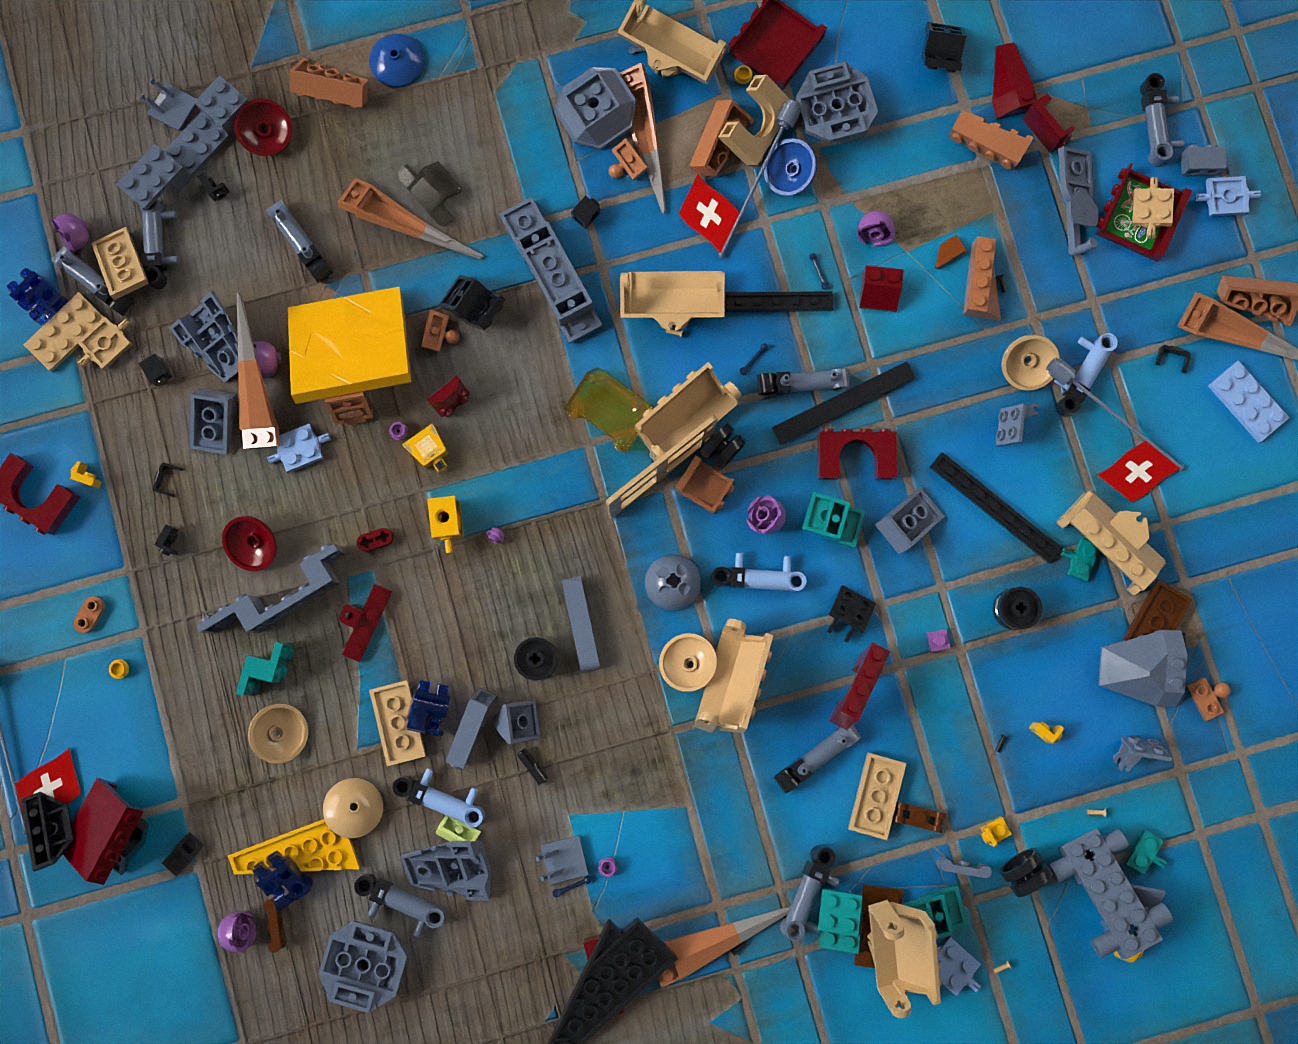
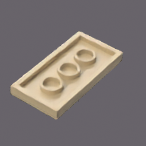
[91,227,149,300]
[23,292,104,372]
[369,680,426,766]
[848,752,907,840]

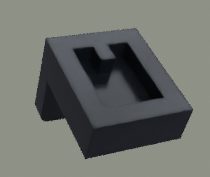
[197,172,230,201]
[154,524,179,556]

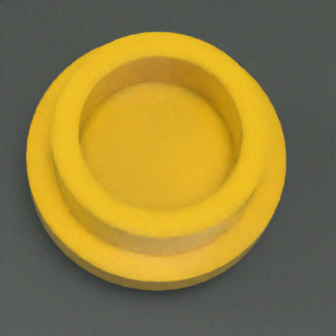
[734,65,752,84]
[109,659,129,679]

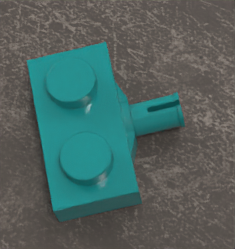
[1060,539,1099,582]
[1124,830,1167,875]

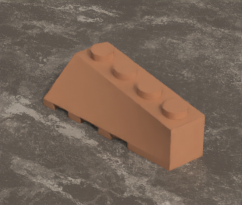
[290,58,369,108]
[689,100,754,176]
[948,110,1034,170]
[963,236,1001,321]
[1216,276,1298,327]

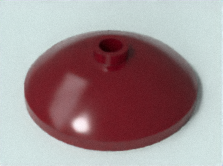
[234,99,292,156]
[222,516,277,571]

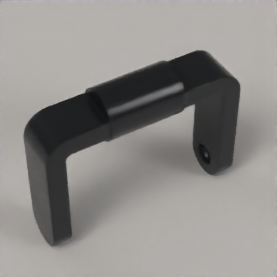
[1155,345,1191,373]
[153,463,183,497]

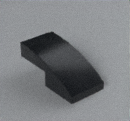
[162,832,204,877]

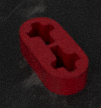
[357,528,394,552]

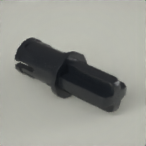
[517,748,548,786]

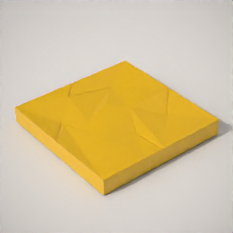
[288,287,411,404]

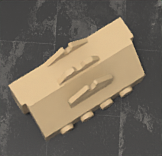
[617,0,728,84]
[620,271,725,331]
[635,362,742,462]
[1056,491,1166,595]
[693,619,774,733]
[867,900,942,1018]

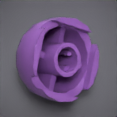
[857,210,895,247]
[51,213,90,252]
[253,341,282,379]
[747,496,786,535]
[217,911,257,952]

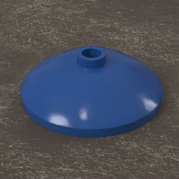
[369,34,425,88]
[764,138,817,196]

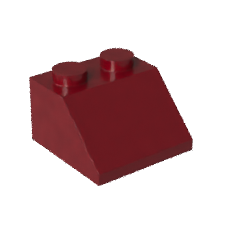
[859,265,904,312]

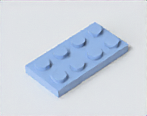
[1208,361,1289,443]

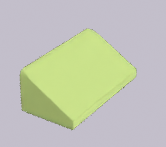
[436,815,481,842]

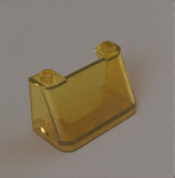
[564,368,655,453]

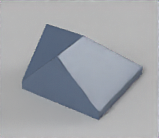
[494,700,541,744]

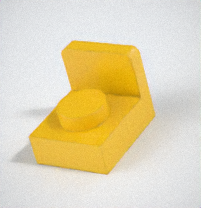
[70,461,101,489]
[1029,722,1064,744]
[980,816,1012,847]

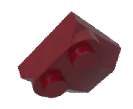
[427,375,470,418]

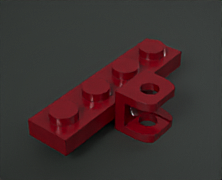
[339,584,392,662]

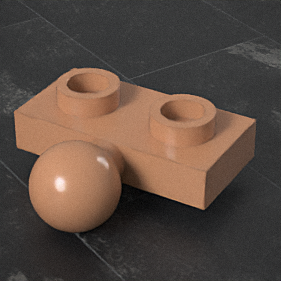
[609,138,649,180]
[420,310,460,353]
[1186,677,1231,721]

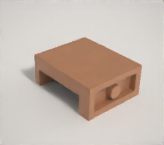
[675,455,735,514]

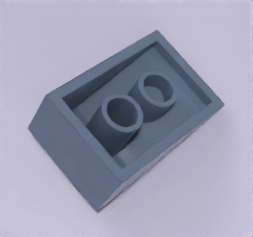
[190,388,237,455]
[875,487,945,554]

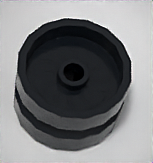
[699,423,747,472]
[992,587,1042,630]
[514,637,558,681]
[1000,848,1053,897]

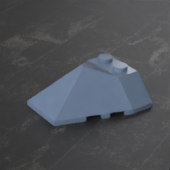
[169,291,238,382]
[1098,630,1188,707]
[400,841,491,901]

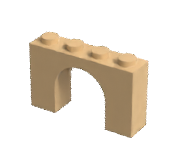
[718,75,789,165]

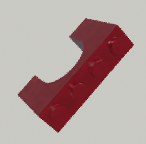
[817,429,897,480]
[0,453,80,535]
[829,642,890,730]

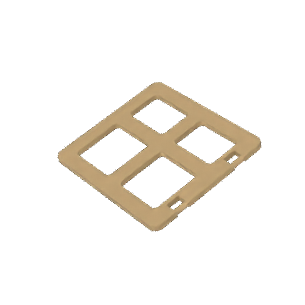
[606,415,718,519]

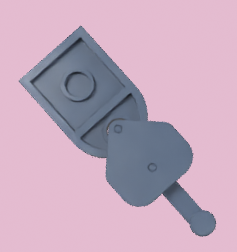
[1058,146,1098,256]

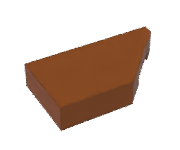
[935,235,966,269]

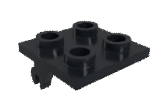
[827,585,876,643]

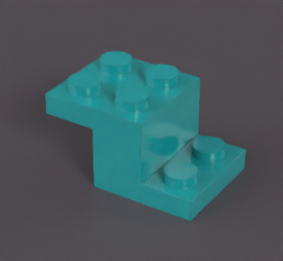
[802,492,865,548]
[236,642,294,696]
[904,885,968,939]
[818,888,863,954]

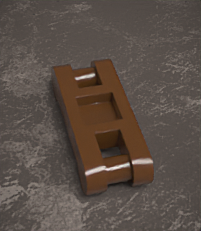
[892,802,946,833]
[263,897,286,953]

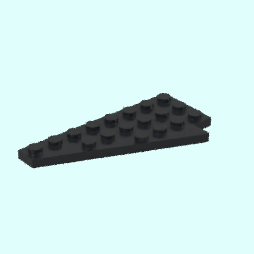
[548,917,678,1044]

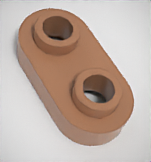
[73,596,105,633]

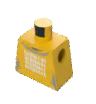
[402,424,448,473]

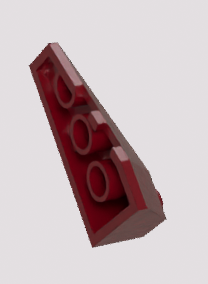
[992,42,1037,120]

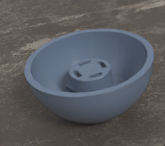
[645,554,701,611]

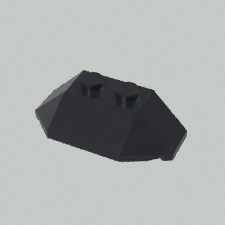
[21,791,75,872]

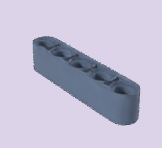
[562,576,601,672]

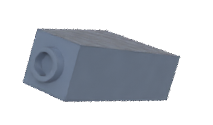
[445,688,497,769]

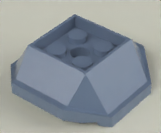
[795,61,878,143]
[554,67,637,150]
[318,920,408,1013]

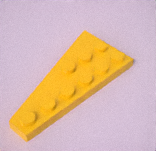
[228,819,361,874]

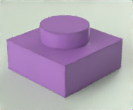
[926,629,950,652]

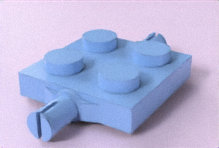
[1195,176,1261,217]
[267,423,331,473]
[937,937,981,996]

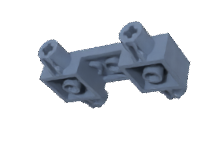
[1048,828,1173,959]

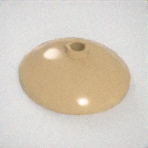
[1002,335,1060,390]
[659,633,717,692]
[248,704,308,763]
[323,778,383,838]

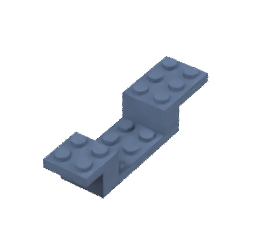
[116,75,248,210]
[499,197,603,344]
[196,543,346,634]

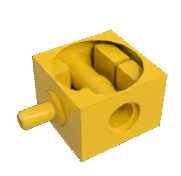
[427,496,464,554]

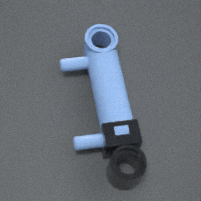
[1054,333,1118,417]
[711,553,807,592]
[392,768,485,828]

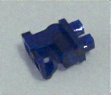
[7,268,69,325]
[403,680,451,737]
[252,850,313,911]

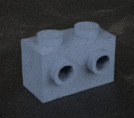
[1180,145,1226,176]

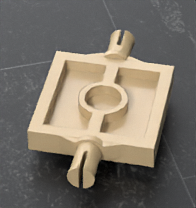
[1132,177,1174,239]
[77,317,133,370]

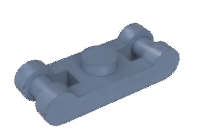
[936,857,992,878]

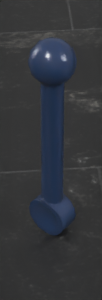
[809,253,829,290]
[740,343,768,375]
[553,876,591,897]

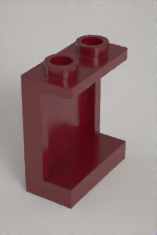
[1022,93,1075,153]

